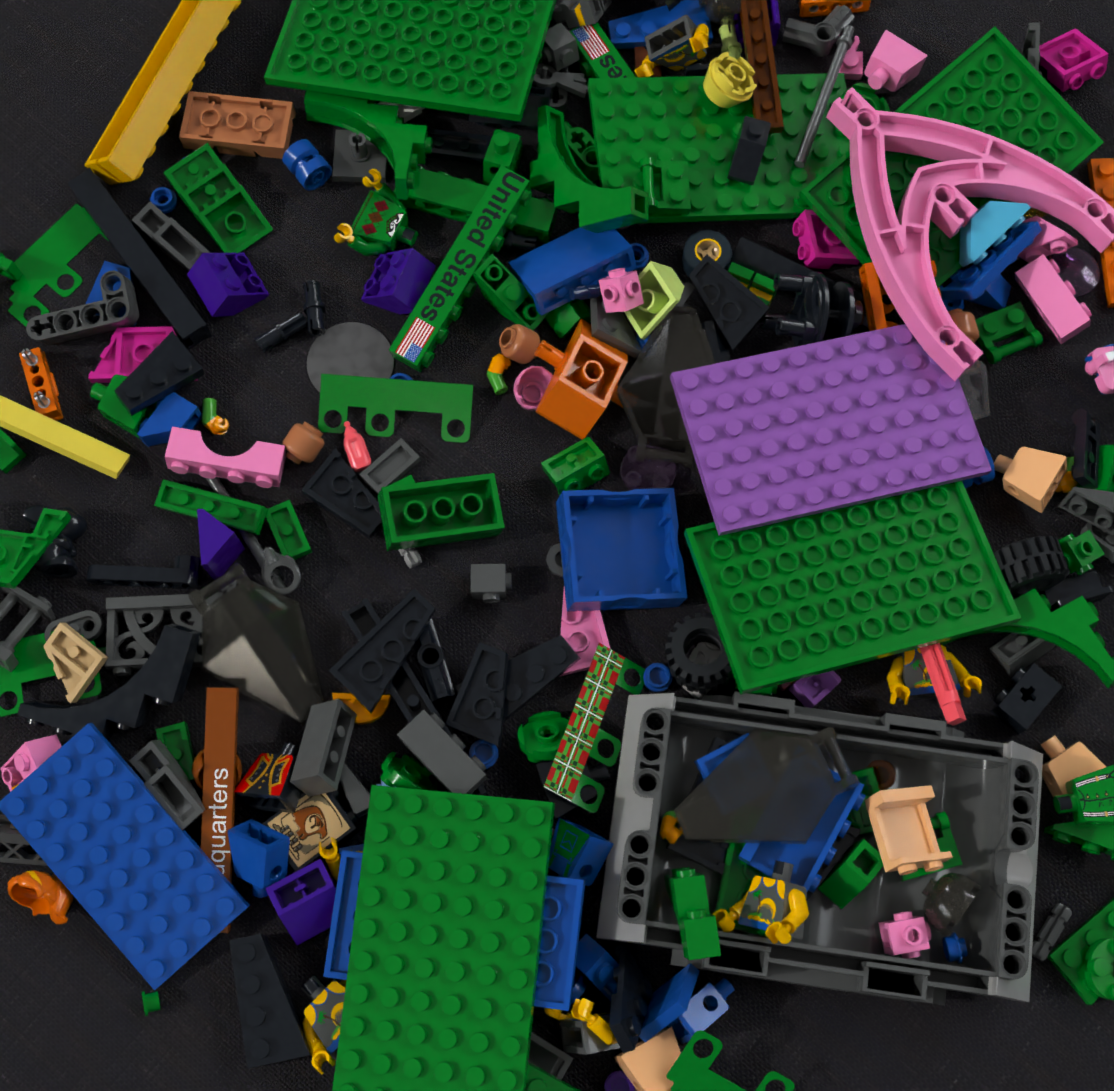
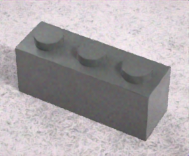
[290,699,357,797]
[397,710,487,794]

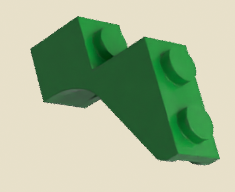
[664,867,721,960]

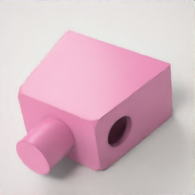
[864,30,928,92]

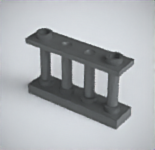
[0,587,56,672]

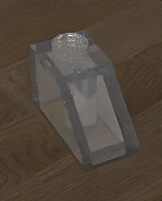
[959,360,990,420]

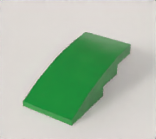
[163,142,273,253]

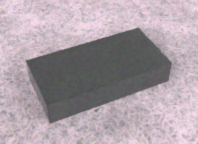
[360,438,421,495]

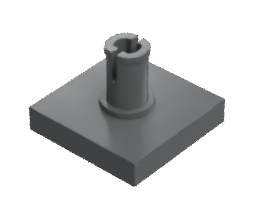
[332,130,388,183]

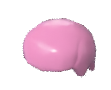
[513,366,553,410]

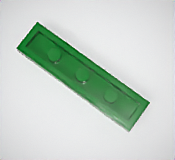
[154,479,268,535]

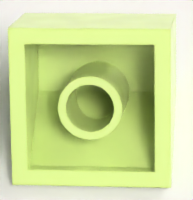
[624,261,684,340]

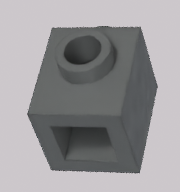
[541,23,580,71]
[471,564,512,603]

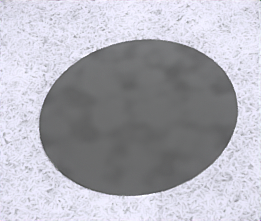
[307,322,394,392]

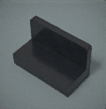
[1041,570,1113,612]

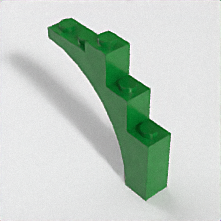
[304,90,432,200]
[529,105,649,233]
[940,588,1114,689]

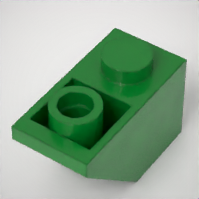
[817,839,883,910]

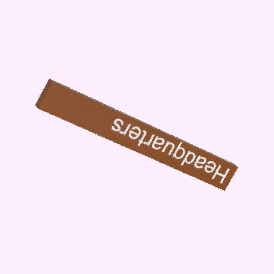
[201,687,239,933]

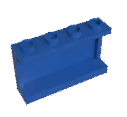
[508,227,637,316]
[738,748,866,893]

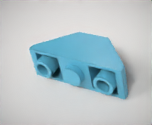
[959,201,1031,267]

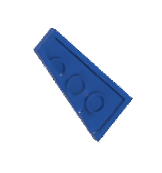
[607,0,713,49]
[938,221,1042,300]

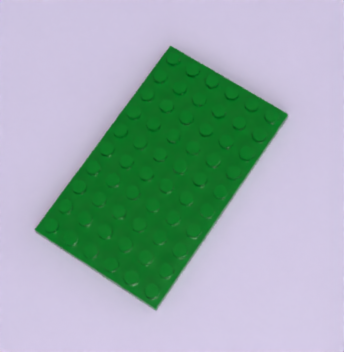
[264,0,556,122]
[799,26,1104,287]
[588,73,850,224]
[684,481,1021,695]
[332,785,555,1091]

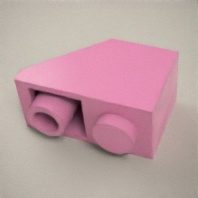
[1018,216,1078,263]
[0,734,62,792]

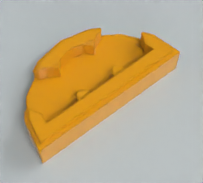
[332,693,391,725]

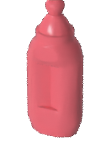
[343,421,371,472]

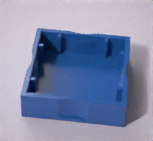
[556,488,688,612]

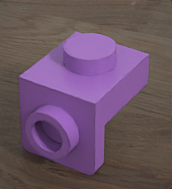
[788,671,841,708]

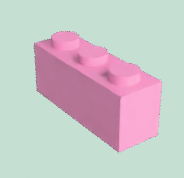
[1015,254,1092,344]

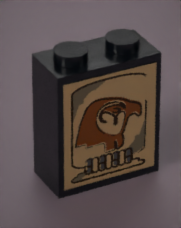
[262,790,359,872]

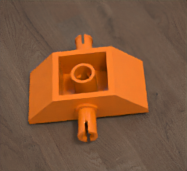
[534,319,637,440]

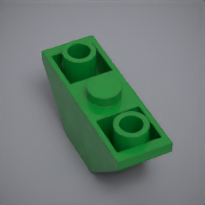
[473,254,549,330]

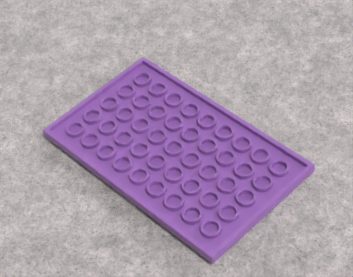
[670,324,992,536]

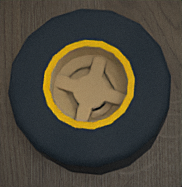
[682,230,732,277]

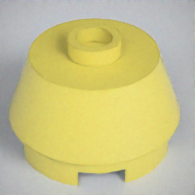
[703,52,757,108]

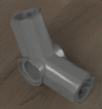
[782,5,855,57]

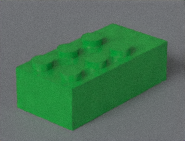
[378,473,505,551]

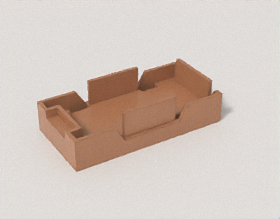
[179,91,296,159]

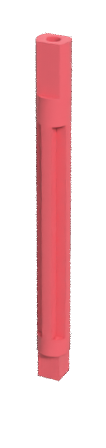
[920,643,967,726]

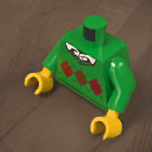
[334,169,418,256]

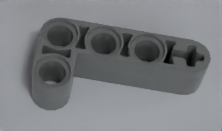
[26,270,139,345]

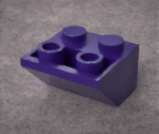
[361,248,436,314]
[187,253,269,317]
[265,859,337,946]

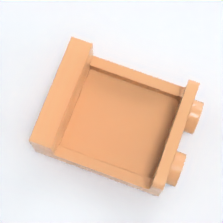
[864,785,953,875]

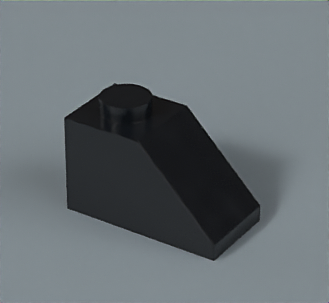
[727,116,771,185]

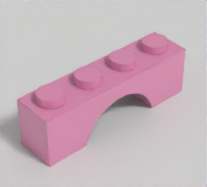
[165,427,286,488]

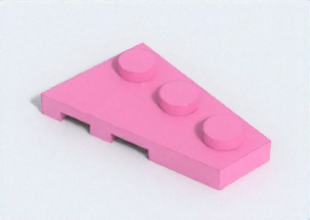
[559,588,610,677]

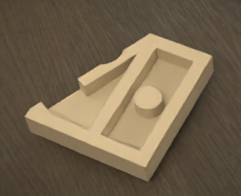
[44,622,109,703]

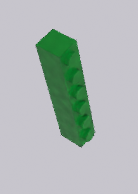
[394,166,557,244]

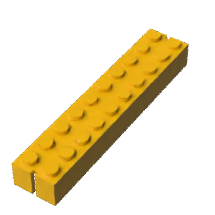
[84,0,241,185]

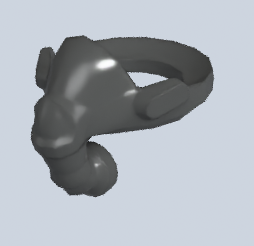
[261,547,301,595]

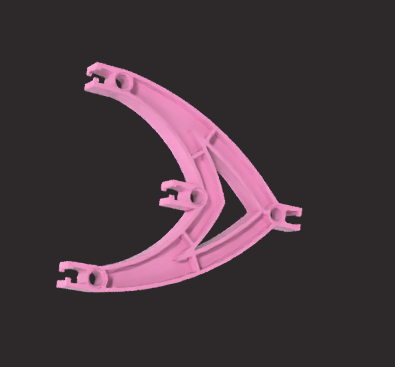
[826,87,1114,381]

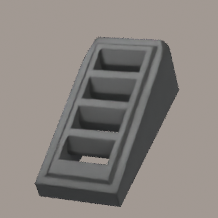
[340,763,370,817]

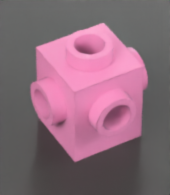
[598,268,644,313]
[878,911,931,959]

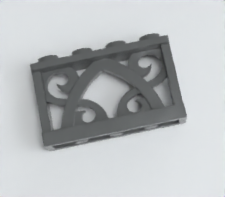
[105,592,228,676]

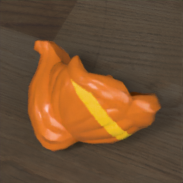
[7,870,73,924]

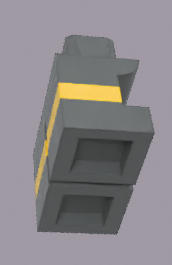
[553,0,612,28]

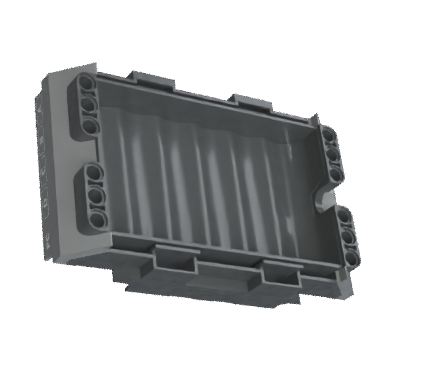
[596,692,1043,1006]

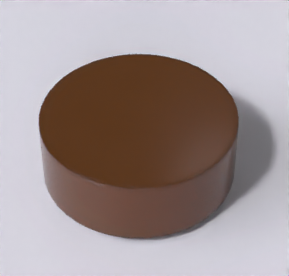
[866,760,897,790]

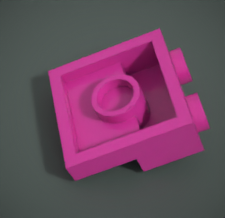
[1039,28,1108,92]
[792,210,860,269]

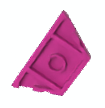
[88,326,197,383]

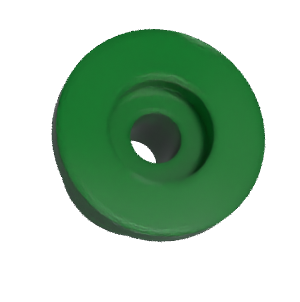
[142,991,160,1017]

